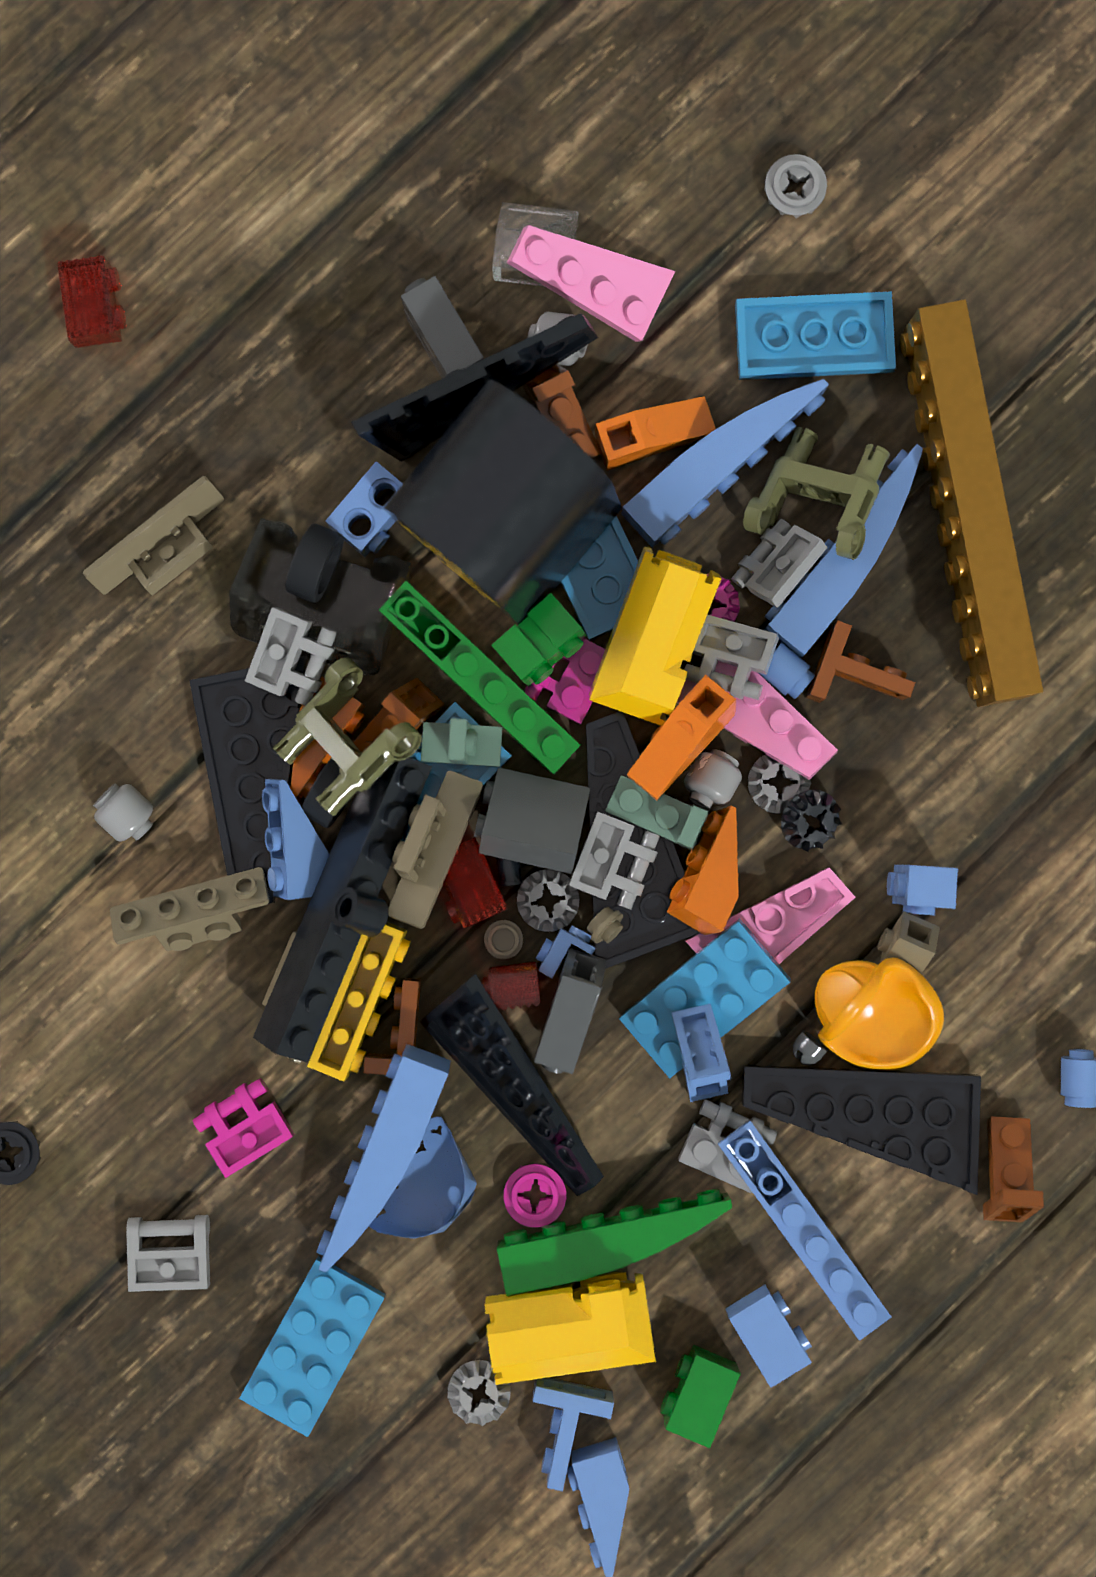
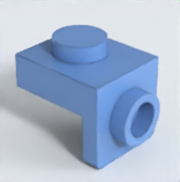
[535,925,596,978]

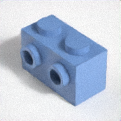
[887,865,958,915]
[725,1284,812,1388]

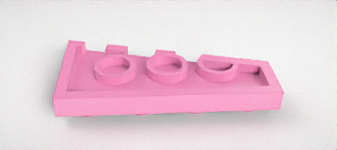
[507,225,675,342]
[677,661,838,780]
[685,868,856,964]

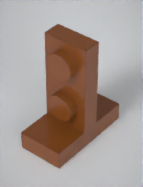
[523,364,601,458]
[805,620,916,703]
[353,678,444,753]
[363,978,421,1075]
[983,1116,1044,1222]

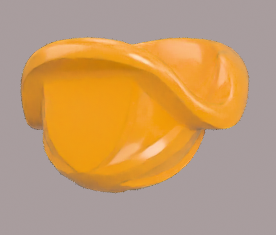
[815,957,944,1071]

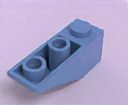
[262,779,329,900]
[567,1437,629,1577]

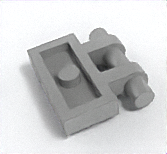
[731,519,827,608]
[245,607,337,706]
[684,615,779,700]
[569,812,660,910]
[678,1099,777,1193]

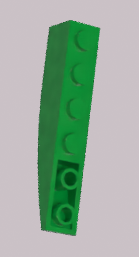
[379,581,581,774]
[497,1189,733,1296]

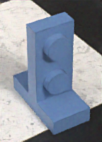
[672,1004,731,1102]
[533,1377,614,1491]

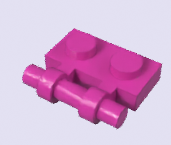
[524,638,605,725]
[193,1078,295,1178]

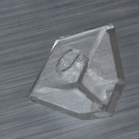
[492,202,579,286]

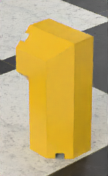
[589,546,721,726]
[485,1272,656,1385]

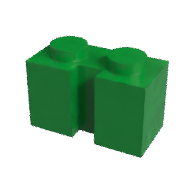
[491,593,587,687]
[660,1345,741,1448]

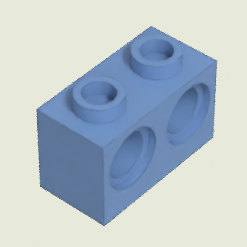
[326,461,403,557]

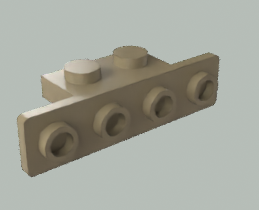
[83,476,224,596]
[388,771,484,929]
[110,867,269,951]

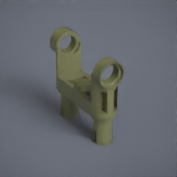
[743,427,890,560]
[273,658,422,816]

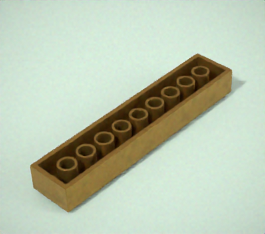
[900,299,1043,707]

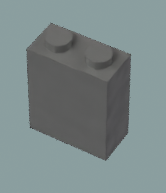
[401,276,484,379]
[474,767,590,874]
[534,948,607,1074]

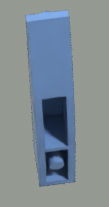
[621,379,829,548]
[764,444,923,658]
[316,1044,451,1272]
[718,1120,891,1341]

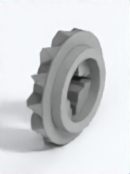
[764,154,827,218]
[748,754,811,813]
[517,869,579,932]
[447,1360,511,1426]

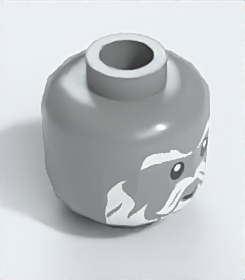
[684,749,742,810]

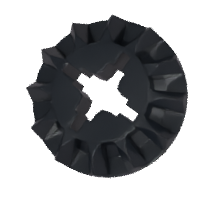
[781,790,842,852]
[0,1121,41,1185]

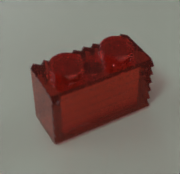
[57,255,126,348]
[442,837,508,928]
[481,961,541,1011]

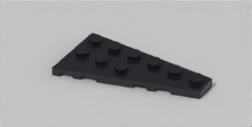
[352,313,599,462]
[189,657,307,904]
[586,711,700,969]
[420,974,604,1196]
[742,1065,981,1195]

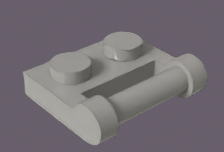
[127,1215,210,1292]

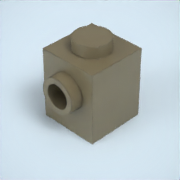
[877,911,940,974]

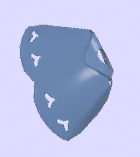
[369,1116,477,1239]

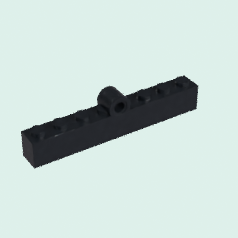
[253,757,432,1063]

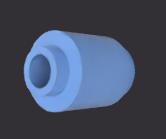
[759,642,815,699]
[1060,1049,1096,1108]

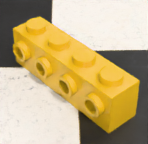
[307,922,411,1081]

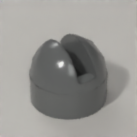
[793,1030,828,1065]

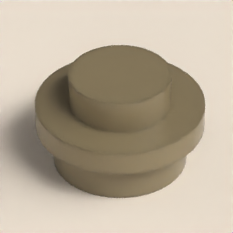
[587,907,623,944]
[484,920,523,959]

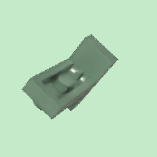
[421,718,503,767]
[605,775,708,851]

